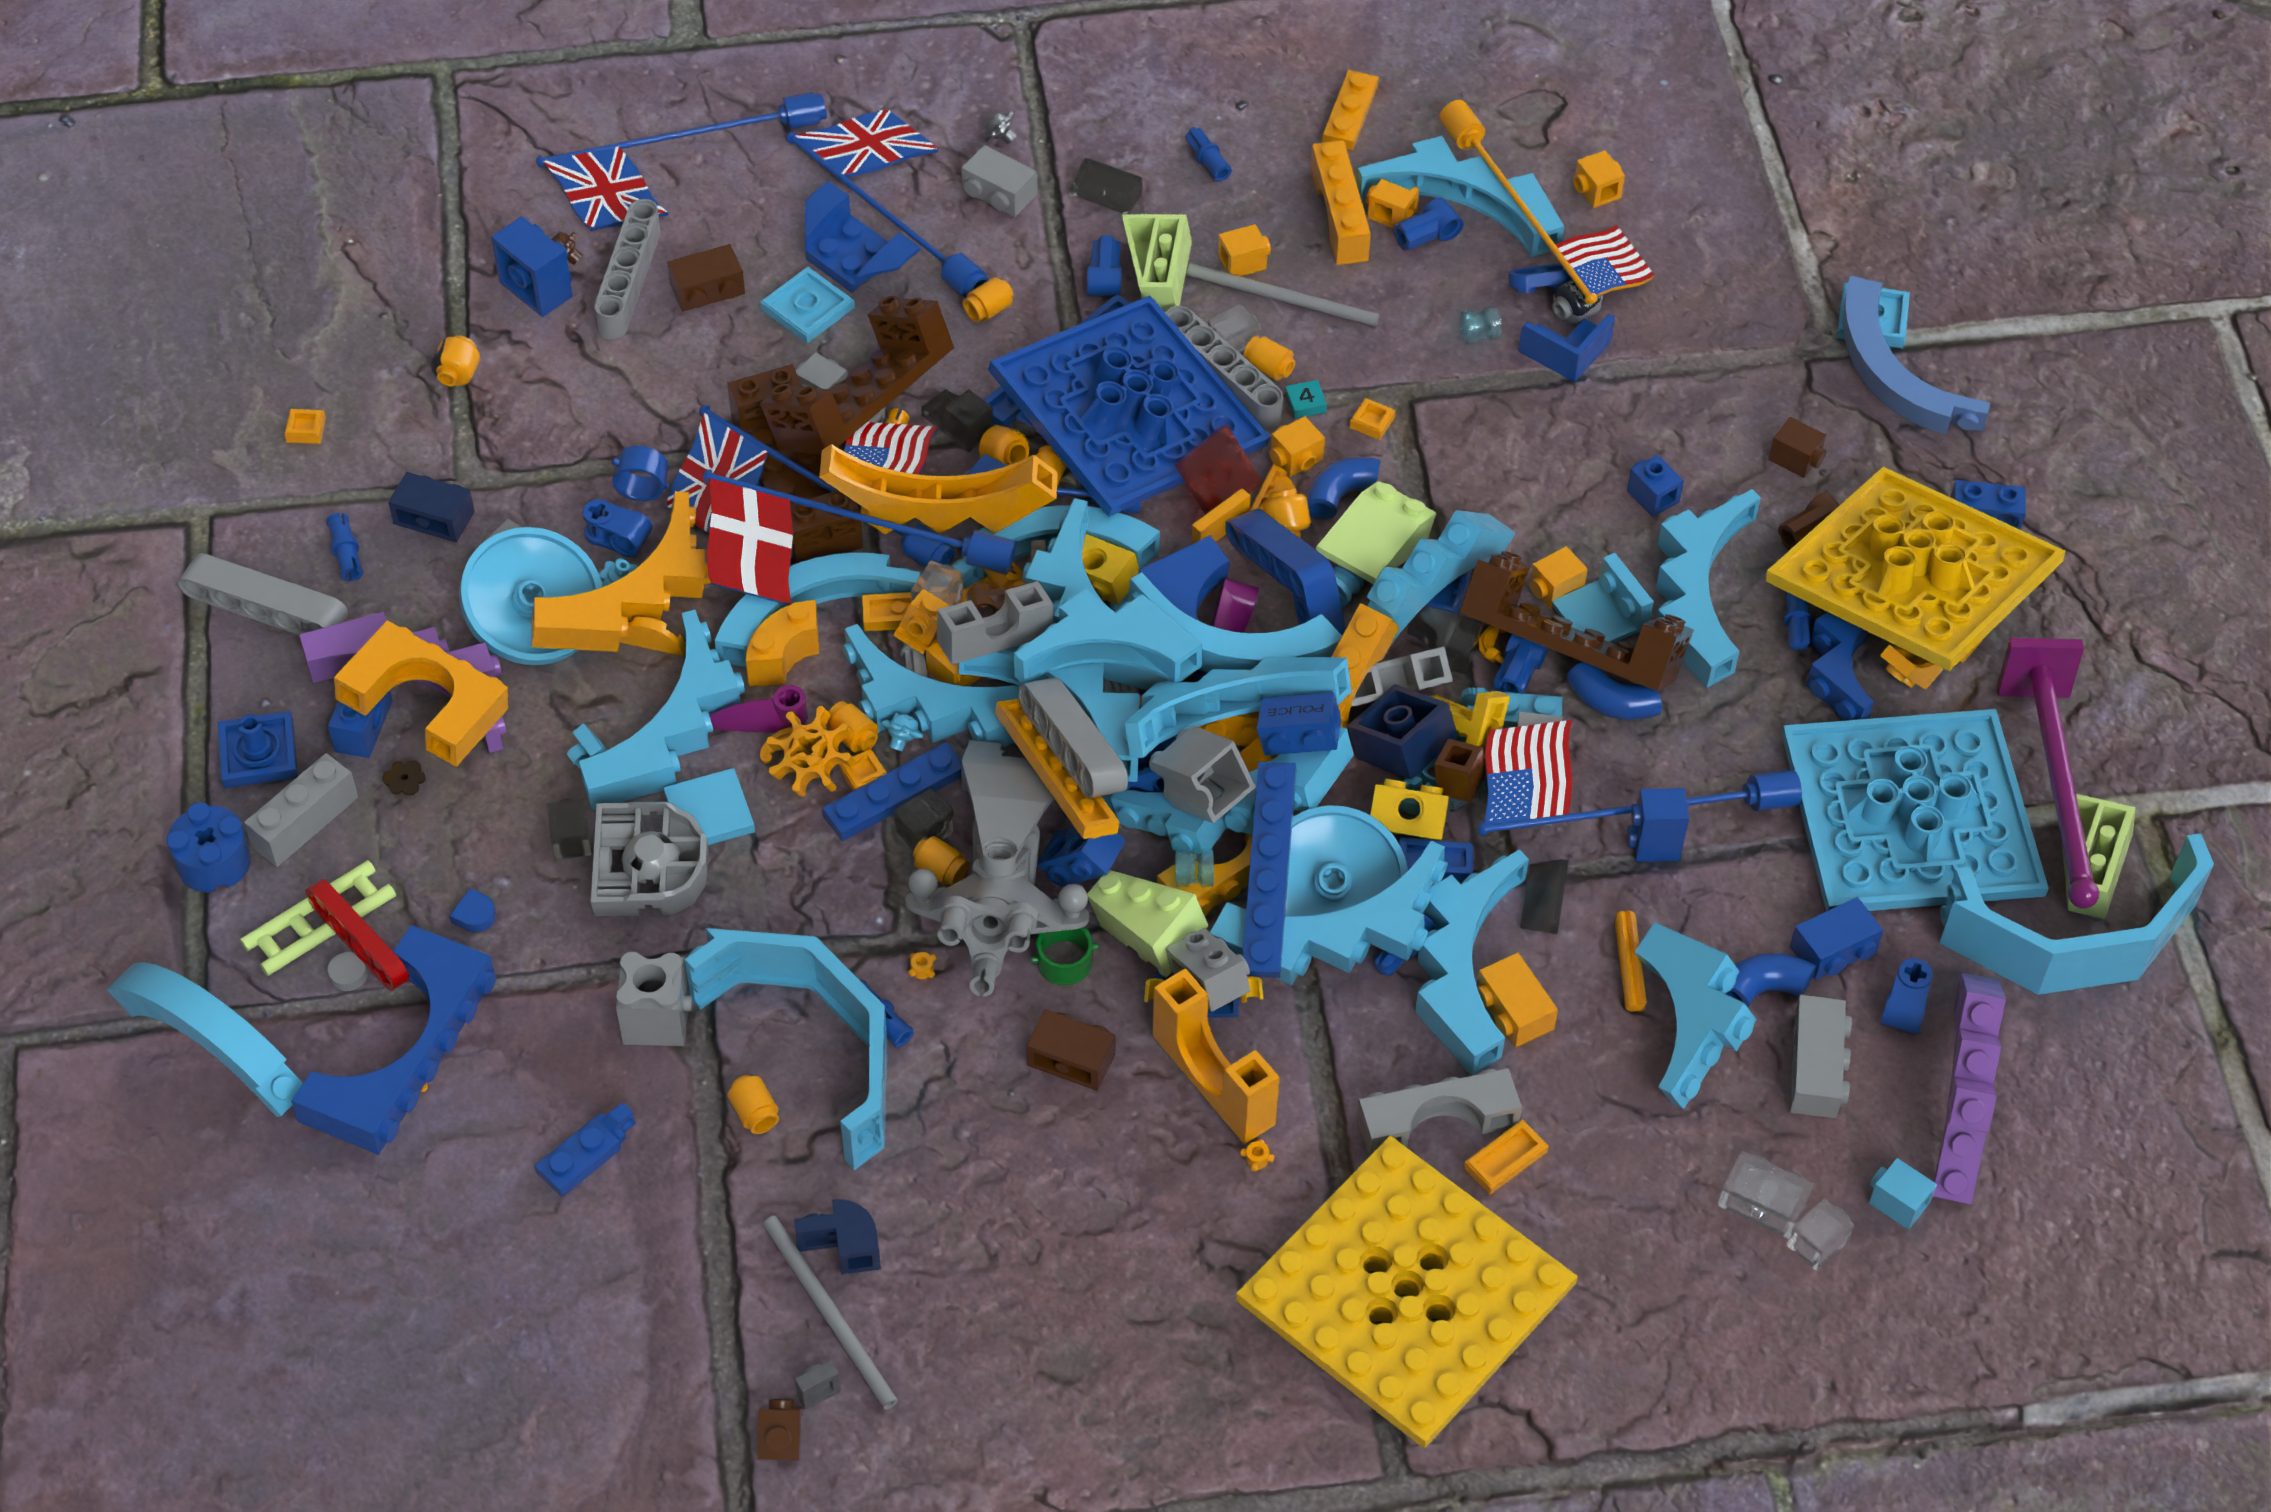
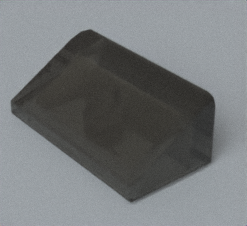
[1070,158,1143,214]
[1520,859,1569,934]

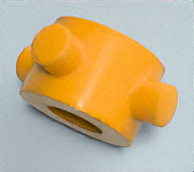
[908,952,937,979]
[1240,1139,1275,1172]

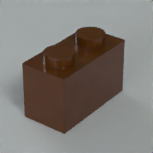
[667,244,745,312]
[1026,1009,1116,1091]

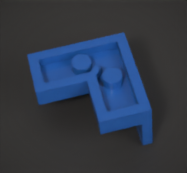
[1519,314,1615,382]

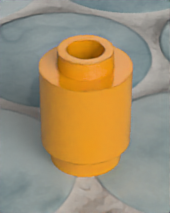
[962,277,1013,323]
[1243,336,1295,381]
[827,701,879,753]
[913,836,970,886]
[727,1075,779,1134]

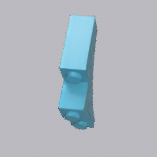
[1013,588,1202,683]
[1635,922,1757,1109]

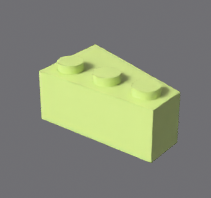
[1122,214,1192,312]
[2062,794,2136,919]
[1087,870,1209,978]

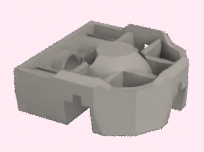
[591,802,708,916]

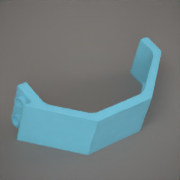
[1939,833,2214,995]
[684,928,888,1170]

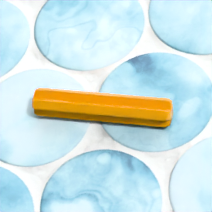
[1614,910,1647,1012]

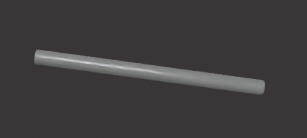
[1187,263,1379,327]
[763,1216,898,1410]

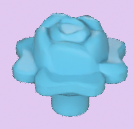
[599,558,638,587]
[882,713,923,751]

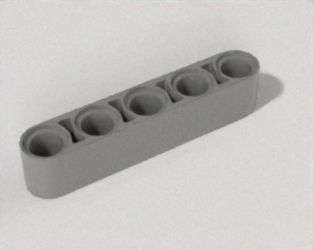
[594,199,661,339]
[1165,306,1283,429]
[177,553,348,635]
[1019,677,1128,798]

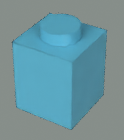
[1869,1158,1937,1230]

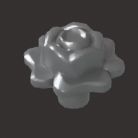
[983,111,1017,144]

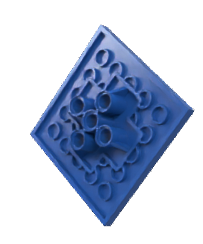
[988,296,1271,517]

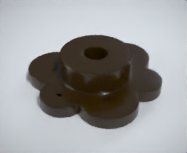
[382,760,426,796]

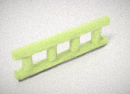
[239,860,396,976]

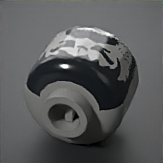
[1553,279,1603,325]

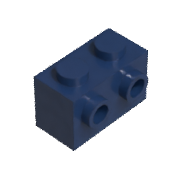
[388,472,475,543]

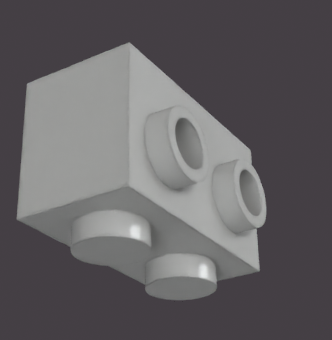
[1165,928,1251,1012]

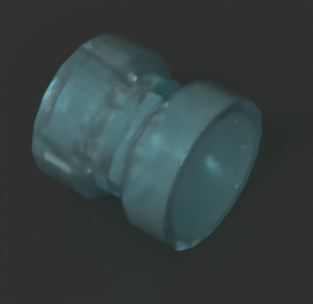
[1460,306,1502,344]
[1175,849,1214,888]

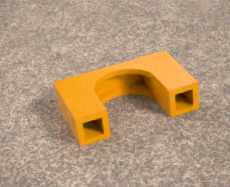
[334,620,508,767]
[1153,968,1280,1145]

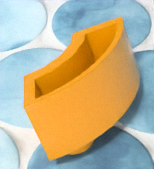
[746,600,819,687]

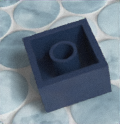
[1348,684,1458,779]

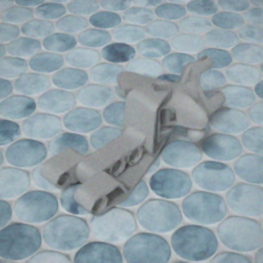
[906,740,1089,997]

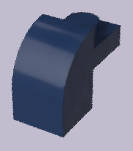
[794,1199,881,1275]

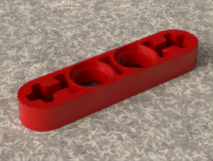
[305,879,409,991]

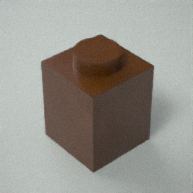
[1769,417,1827,478]
[1434,738,1485,803]

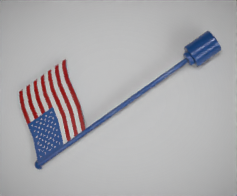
[844,422,1141,514]
[1477,720,1802,836]

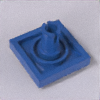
[218,711,298,789]

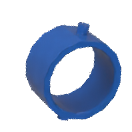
[612,446,670,502]

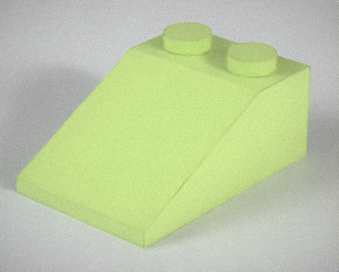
[1316,481,1436,584]

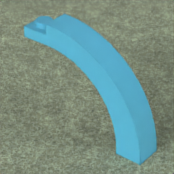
[949,505,1160,590]
[715,553,921,667]
[1128,572,1342,672]
[106,962,303,1117]

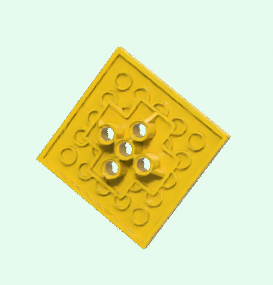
[1765,467,2065,671]
[1236,1135,1578,1449]

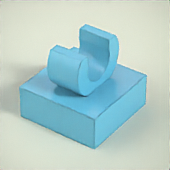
[566,723,607,769]

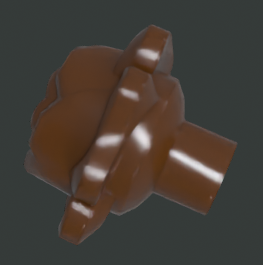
[552,231,582,265]

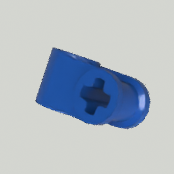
[583,499,653,557]
[1880,958,1933,1035]

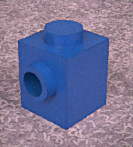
[1627,454,1684,517]

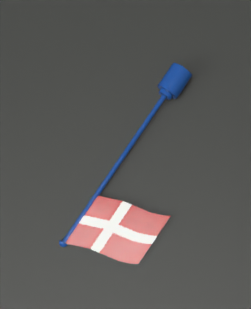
[703,469,1017,605]

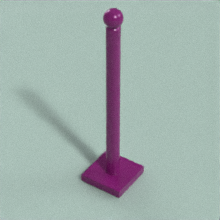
[1997,638,2099,909]

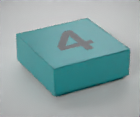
[1285,380,1327,419]

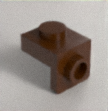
[757,1399,803,1460]

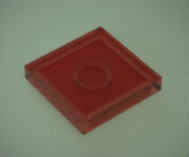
[1175,425,1262,515]

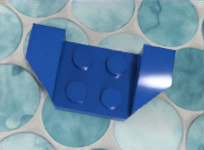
[805,181,921,293]

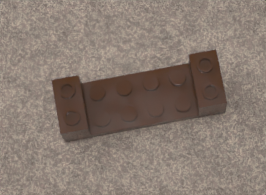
[760,296,954,455]
[727,364,863,564]
[1460,551,1694,691]

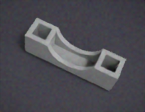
[1357,1068,1522,1157]

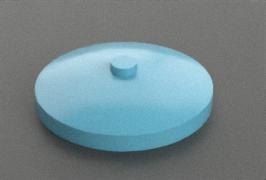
[459,527,603,665]
[1285,806,1408,946]

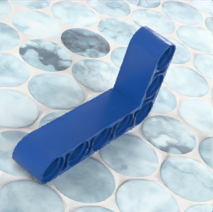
[1226,508,1346,636]

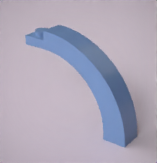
[1843,275,1991,435]

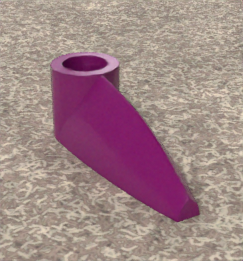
[1211,578,1259,633]
[709,685,808,733]

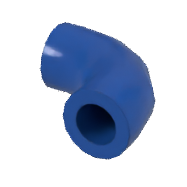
[1305,457,1380,520]
[1567,662,1662,720]
[1726,953,1817,1007]

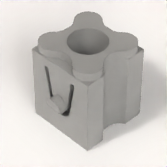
[1149,726,1256,824]
[616,952,693,1046]

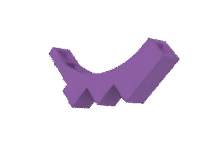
[299,612,507,753]
[1933,972,2006,1204]

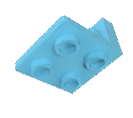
[1552,553,1654,643]

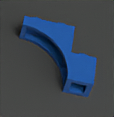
[1806,612,1874,721]

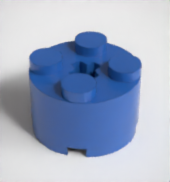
[167,802,251,892]

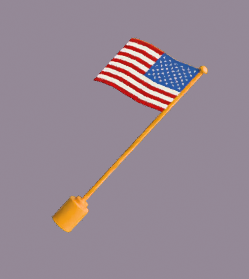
[1439,100,1654,305]

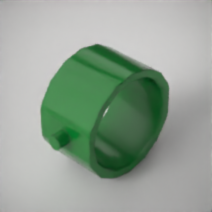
[1031,927,1099,985]

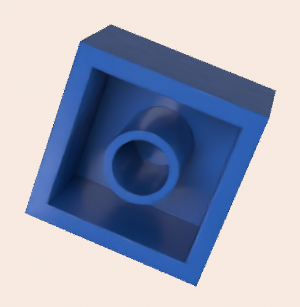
[491,216,573,317]

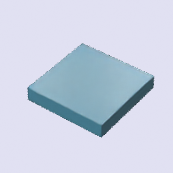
[760,267,855,344]
[1836,283,1910,348]
[663,768,755,845]

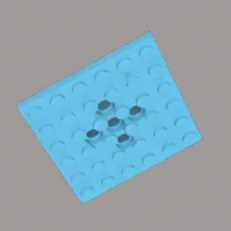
[1781,709,2049,911]

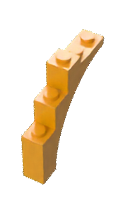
[819,444,1058,535]
[531,491,710,652]

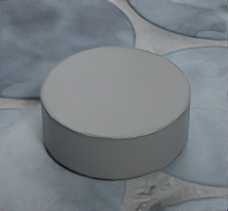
[328,952,368,991]

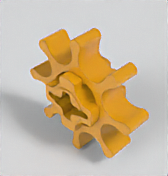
[767,706,856,797]

